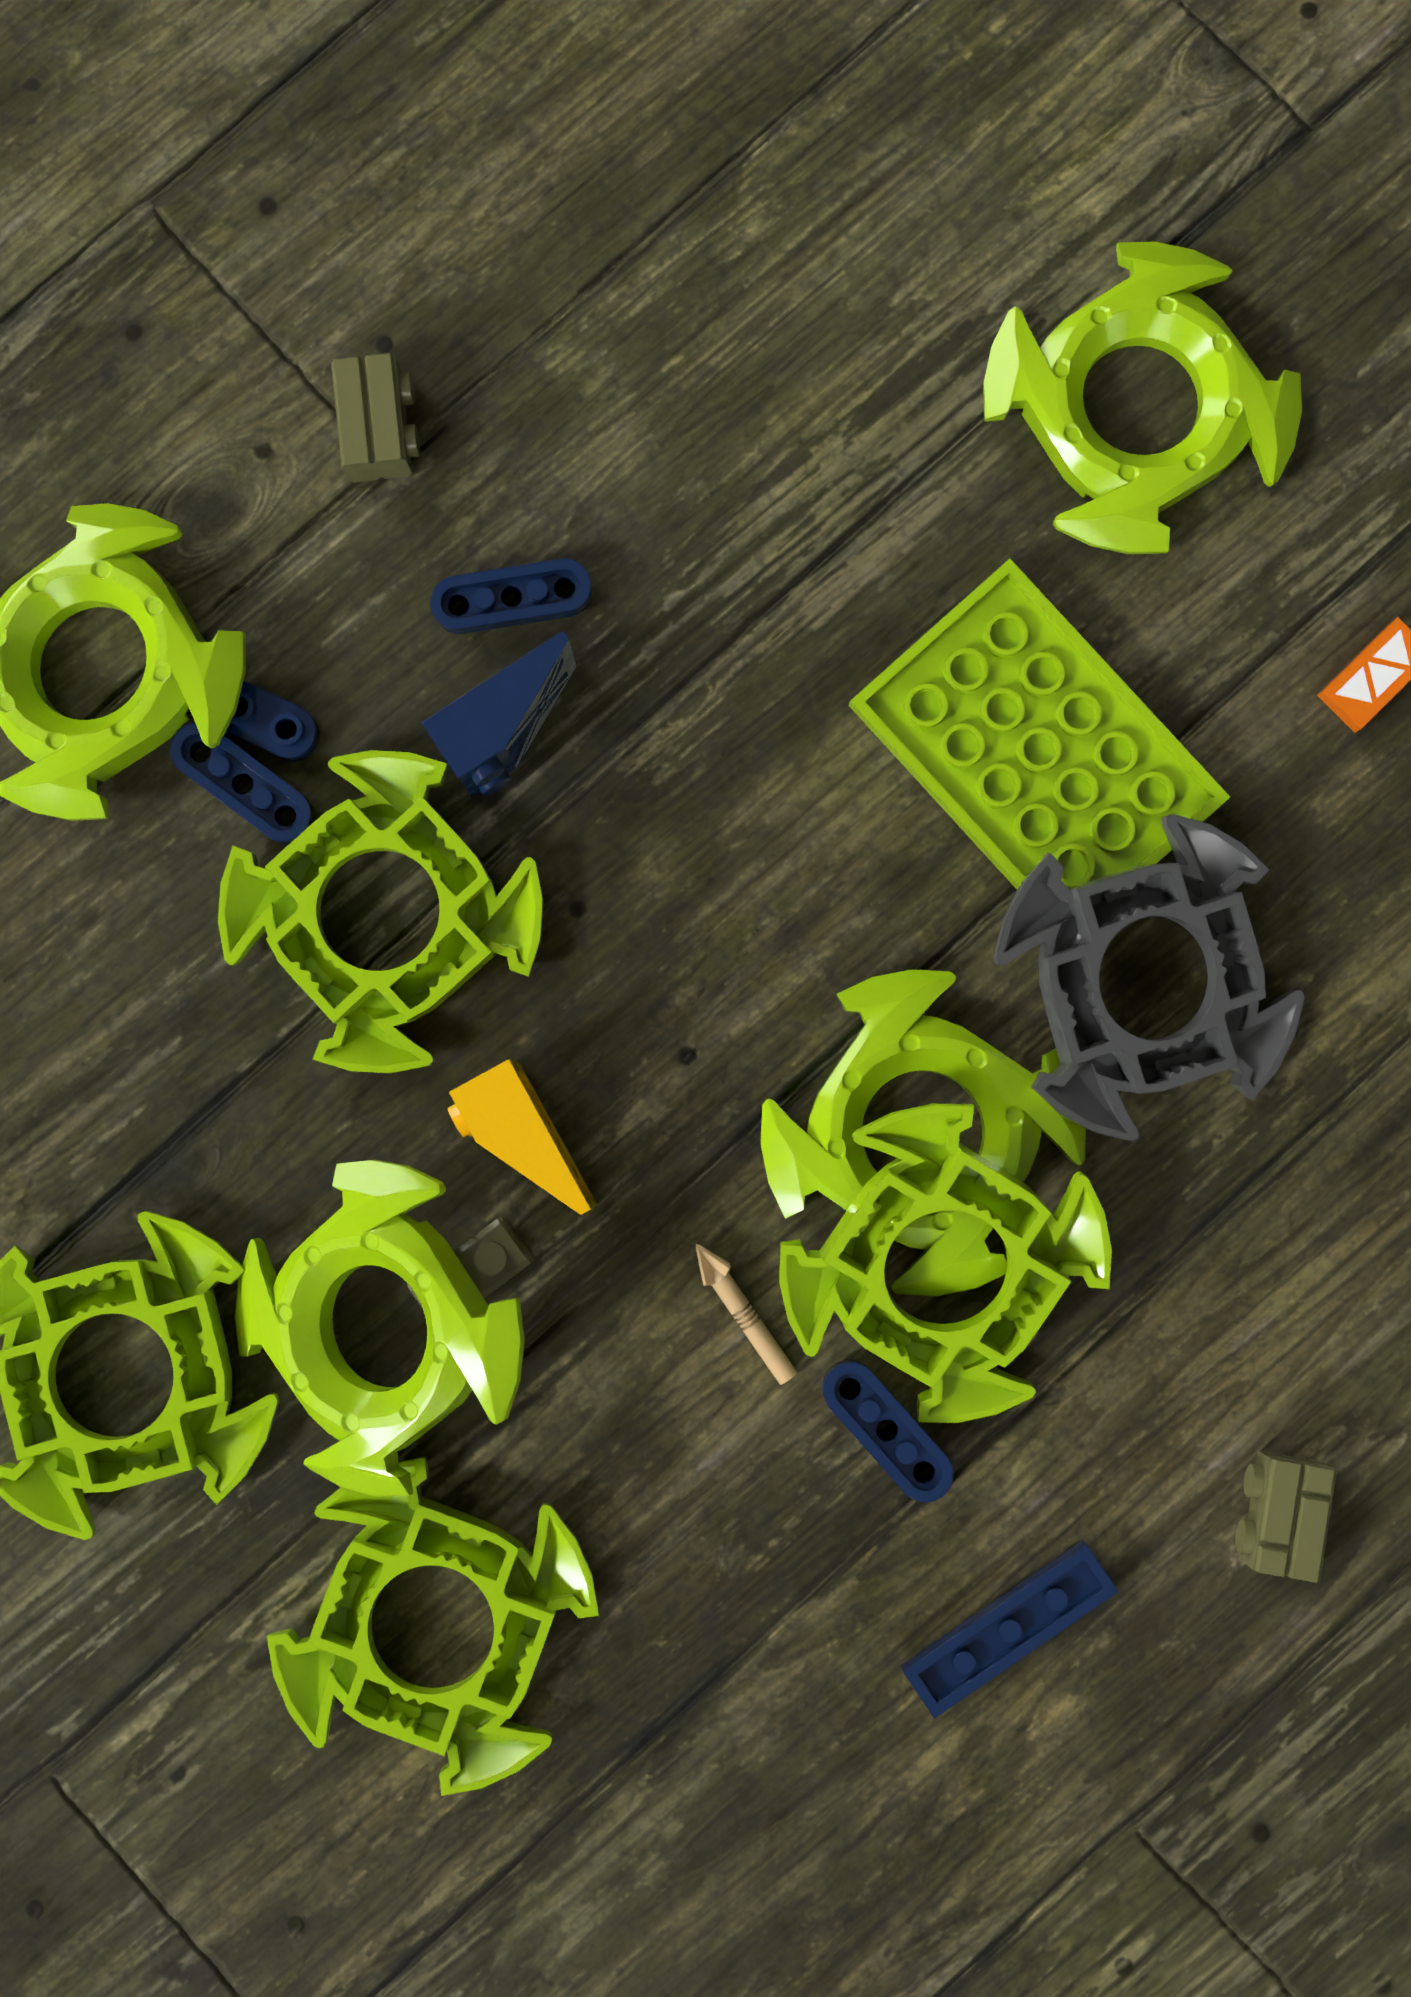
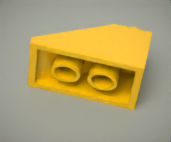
[448,1059,597,1215]

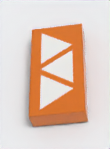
[1317,617,1411,733]

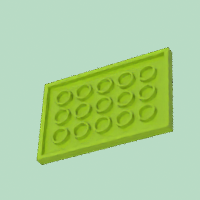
[848,559,1230,890]

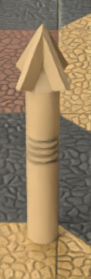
[696,1244,798,1385]

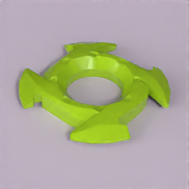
[983,242,1302,554]
[0,503,246,821]
[218,750,543,1073]
[760,970,1086,1296]
[779,1103,1112,1423]
[235,1159,525,1496]
[0,1211,279,1540]
[267,1456,599,1796]

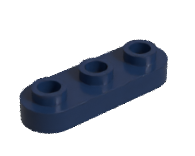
[430,559,592,634]
[186,681,319,762]
[170,723,315,844]
[822,1360,953,1502]

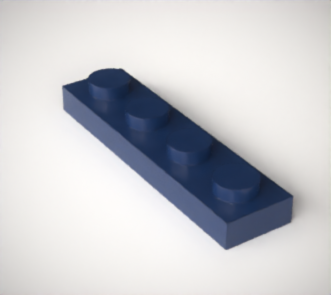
[901,1540,1119,1719]

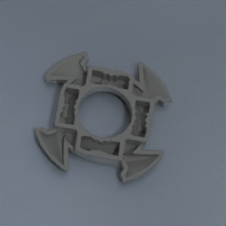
[993,814,1305,1141]

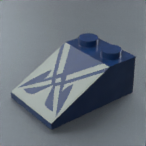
[421,631,577,797]

